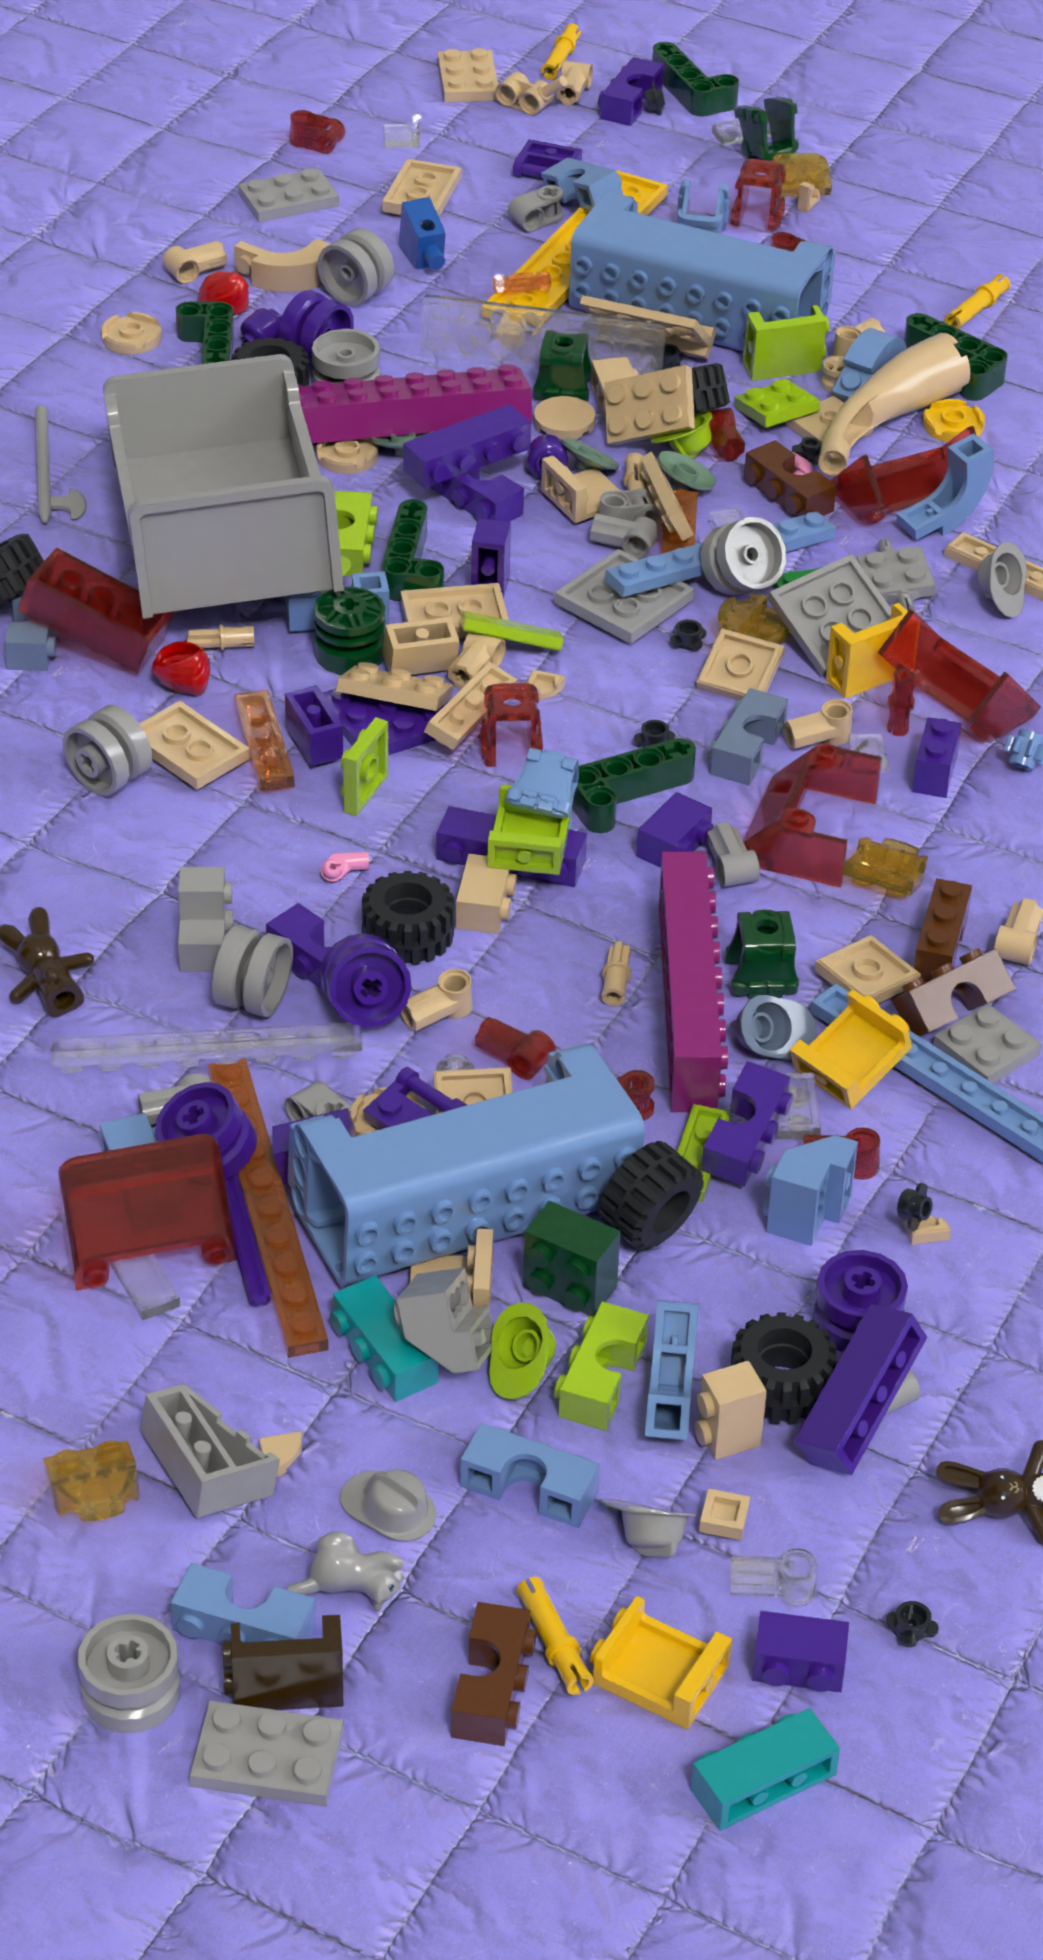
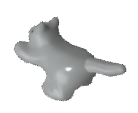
[285,1531,404,1612]

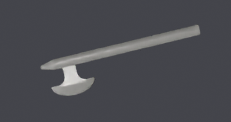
[35,405,86,523]

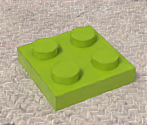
[734,379,820,428]
[340,717,388,816]

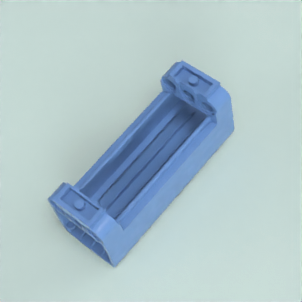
[569,191,836,351]
[288,1044,645,1286]

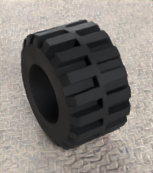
[231,337,309,386]
[692,363,730,414]
[0,534,49,604]
[362,871,454,965]
[598,1141,704,1251]
[731,1312,837,1425]

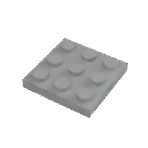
[554,549,695,644]
[767,554,891,677]

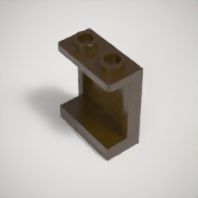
[222,1614,344,1710]

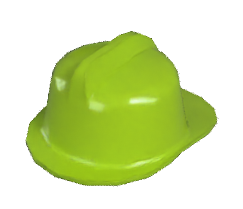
[651,411,712,459]
[489,1302,556,1400]

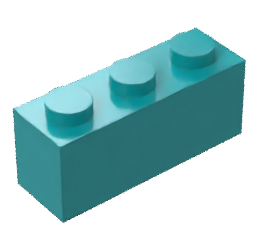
[330,1275,439,1402]
[690,1708,840,1831]

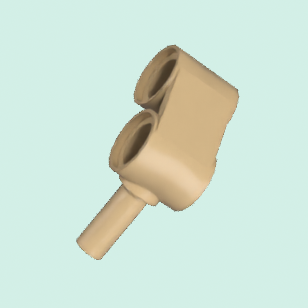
[495,72,568,115]

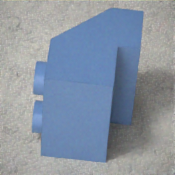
[762,1135,858,1246]

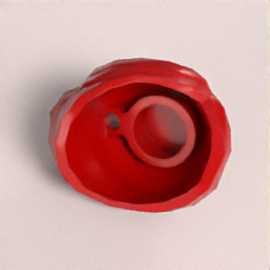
[197,271,249,314]
[151,641,210,696]

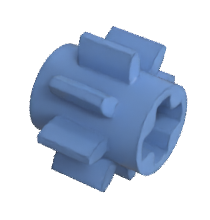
[1004,729,1043,771]

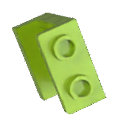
[743,305,829,381]
[487,784,572,875]

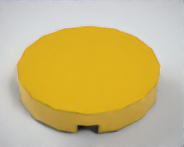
[923,399,985,443]

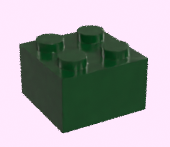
[523,1201,621,1317]

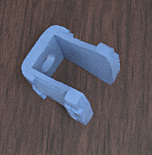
[677,180,730,234]
[505,748,579,830]

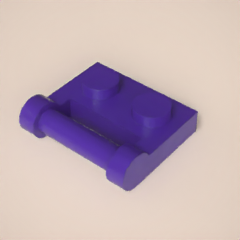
[513,139,582,178]
[363,1066,467,1130]

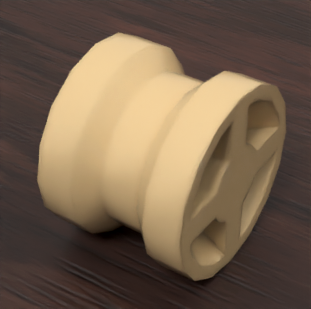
[821,356,845,393]

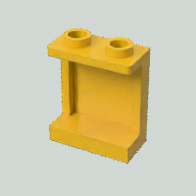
[825,603,917,698]
[790,989,912,1110]
[590,1596,732,1730]

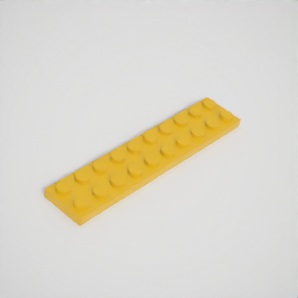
[482,170,668,332]

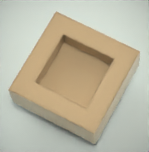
[699,1488,750,1541]

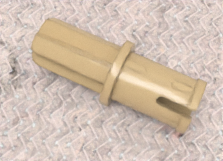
[187,624,254,651]
[601,941,632,1006]

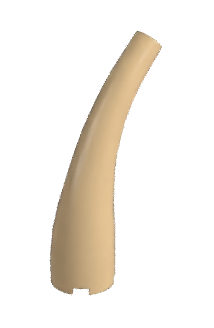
[818,333,970,476]

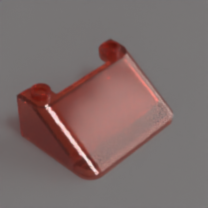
[58,1134,236,1291]

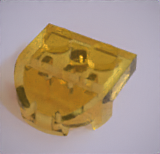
[769,152,832,197]
[718,594,791,645]
[842,837,928,897]
[43,1440,140,1521]

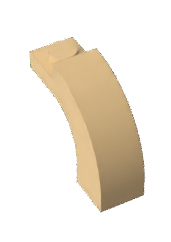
[234,239,330,292]

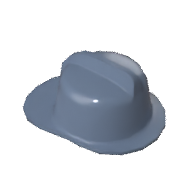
[730,995,817,1060]

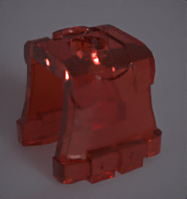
[731,159,786,231]
[480,683,543,767]

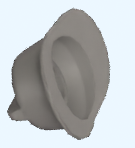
[978,542,1027,618]
[340,1469,437,1542]
[600,1499,696,1557]

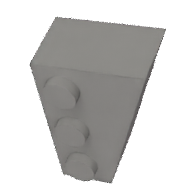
[141,1384,280,1518]

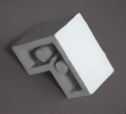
[178,867,234,972]

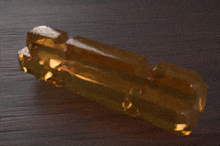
[492,271,551,293]

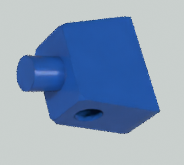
[399,197,446,270]

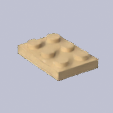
[438,48,498,102]
[382,159,462,217]
[604,365,695,446]
[401,583,509,639]
[336,662,453,711]
[139,701,250,790]

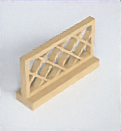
[580,295,717,360]

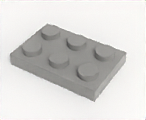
[238,168,340,223]
[190,1701,344,1807]

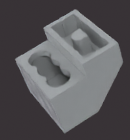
[394,1267,493,1373]

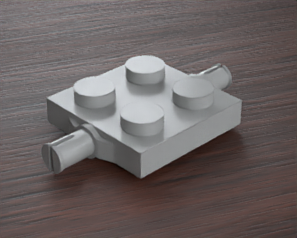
[857,538,935,614]

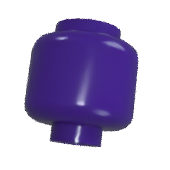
[240,308,282,343]
[527,434,569,479]

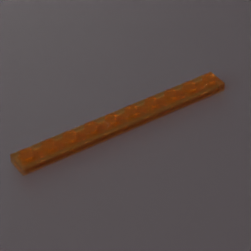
[208,1058,329,1358]

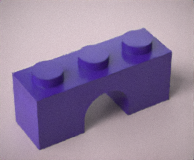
[598,57,664,126]
[430,468,524,522]
[266,903,368,993]
[701,1061,793,1186]

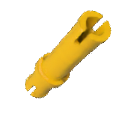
[541,23,581,80]
[944,274,1011,329]
[516,1577,594,1695]

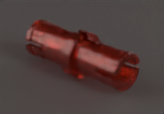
[887,668,916,736]

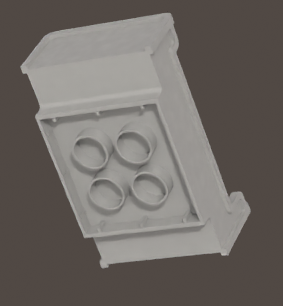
[103,354,344,619]

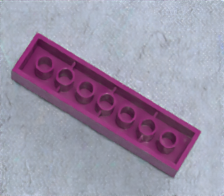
[298,364,532,443]
[659,851,728,1112]

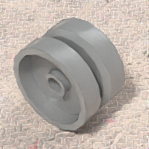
[317,228,395,306]
[312,329,380,383]
[701,517,786,596]
[62,705,152,796]
[212,925,293,1018]
[78,1614,180,1733]

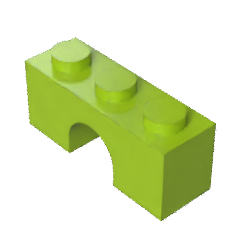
[334,491,378,576]
[554,1301,649,1431]

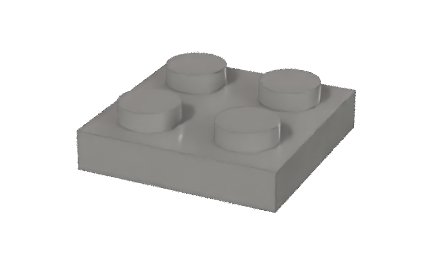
[933,1003,1042,1084]

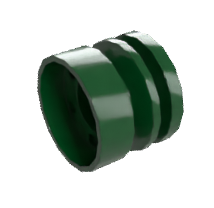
[314,587,385,675]

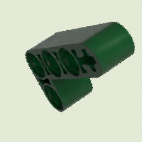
[652,42,739,117]
[175,301,234,364]
[904,313,1008,401]
[382,499,444,601]
[572,738,696,834]

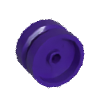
[278,290,354,365]
[320,933,412,1028]
[155,1082,257,1185]
[813,1250,908,1352]

